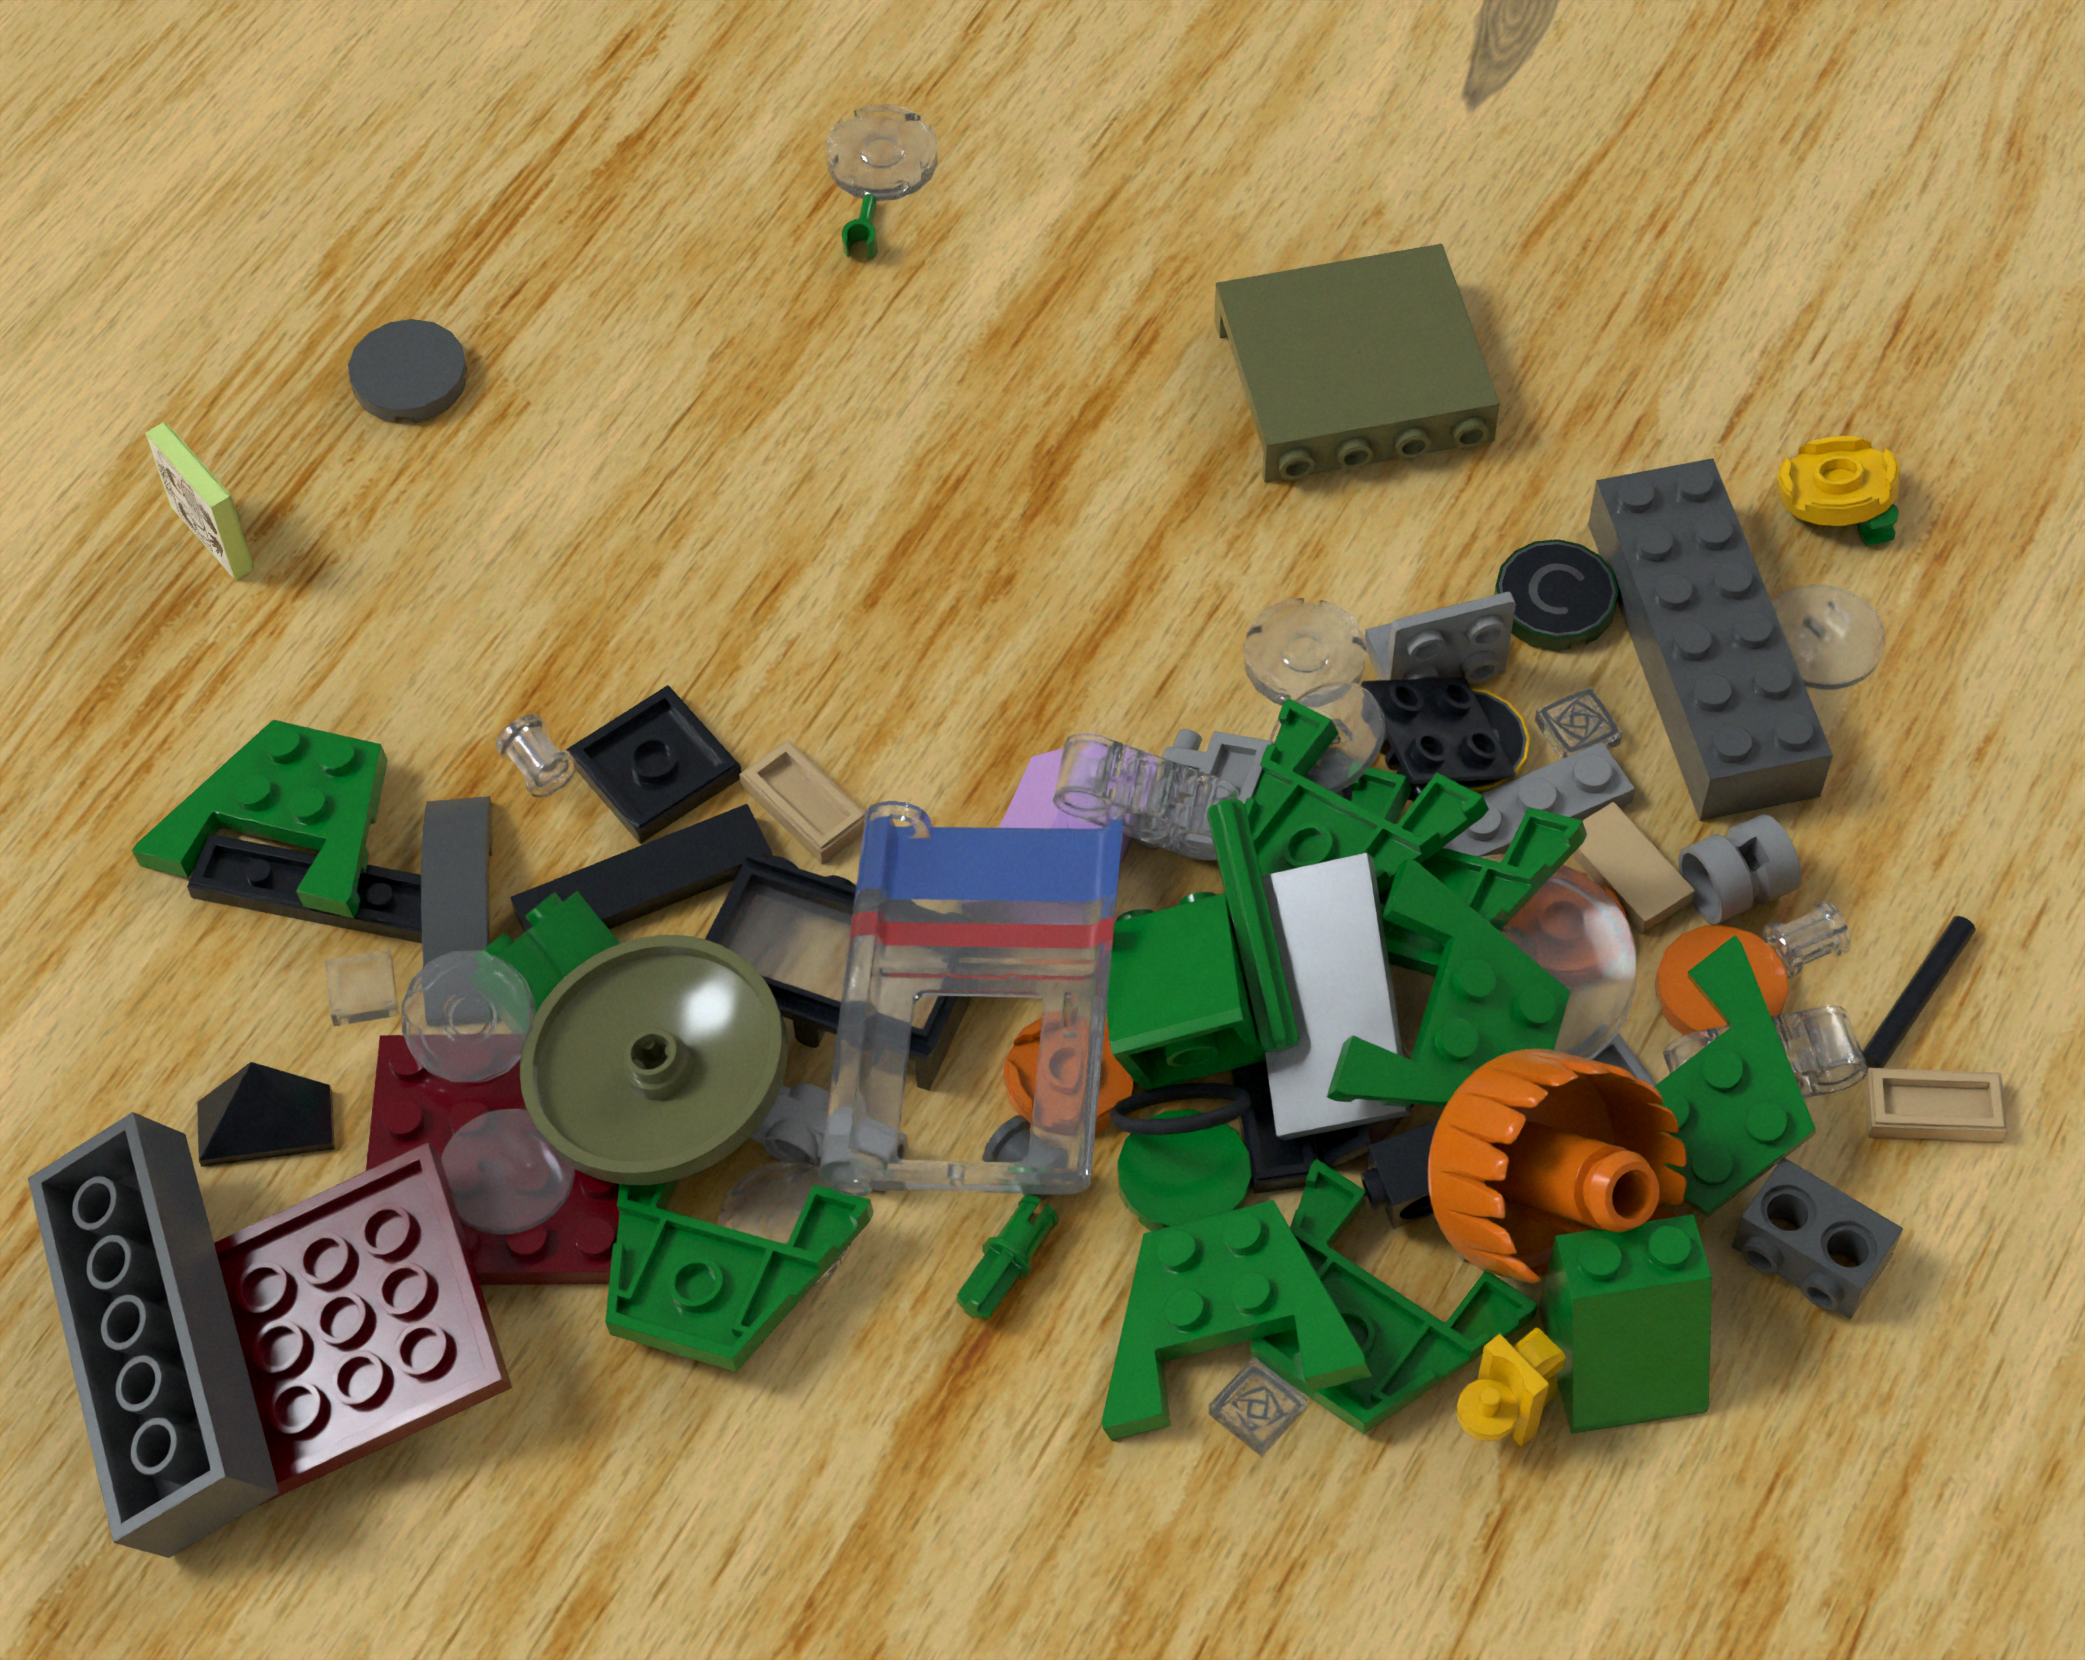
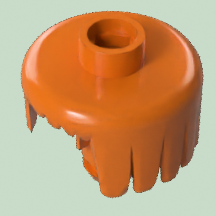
[1428,1049,1687,1284]

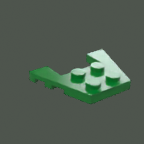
[1245,698,1489,895]
[132,720,388,919]
[1350,763,1587,976]
[1327,858,1571,1107]
[1654,935,1816,1217]
[1250,1159,1538,1434]
[605,1180,874,1372]
[1102,1200,1373,1441]

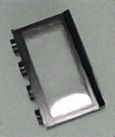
[705,851,988,1091]

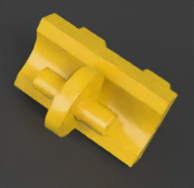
[1456,1327,1566,1448]

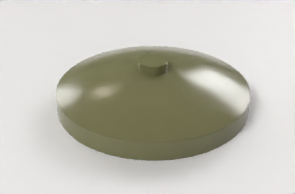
[520,935,788,1185]

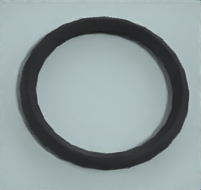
[1110,1083,1251,1135]

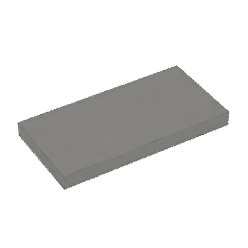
[1262,853,1412,1140]

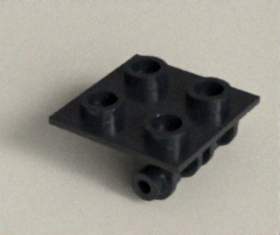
[1361,677,1516,802]

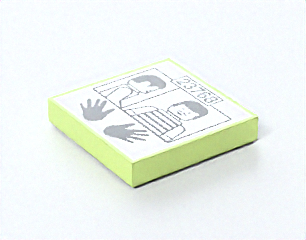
[145,422,254,581]

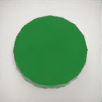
[1117,1109,1252,1231]

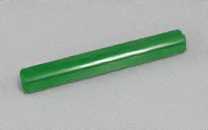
[1207,799,1300,1053]

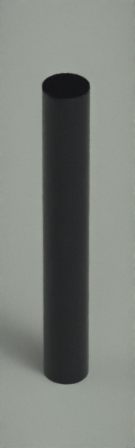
[1858,916,1976,1071]

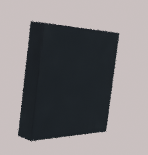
[566,685,742,844]

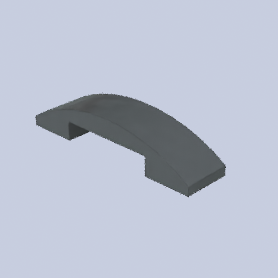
[421,796,494,1027]

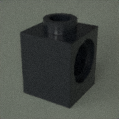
[1360,1119,1439,1229]

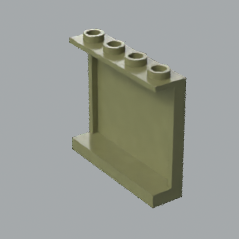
[1214,244,1500,482]

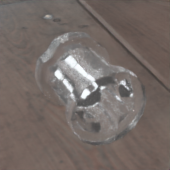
[496,714,577,798]
[1763,900,1851,978]

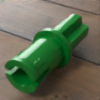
[956,1195,1059,1320]

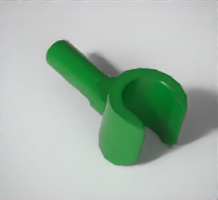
[842,194,878,258]
[1857,504,1899,546]

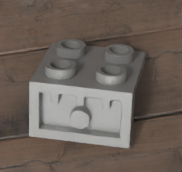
[1364,592,1516,684]

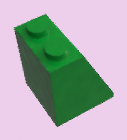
[1101,892,1266,1092]
[1539,1214,1712,1434]

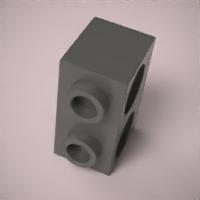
[1732,1157,1903,1319]

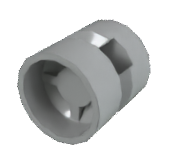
[1678,814,1801,925]

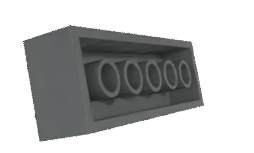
[1588,458,1833,821]
[28,1112,279,1558]

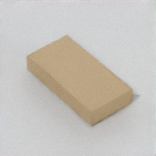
[739,739,870,864]
[1572,802,1695,934]
[1864,1068,2007,1143]

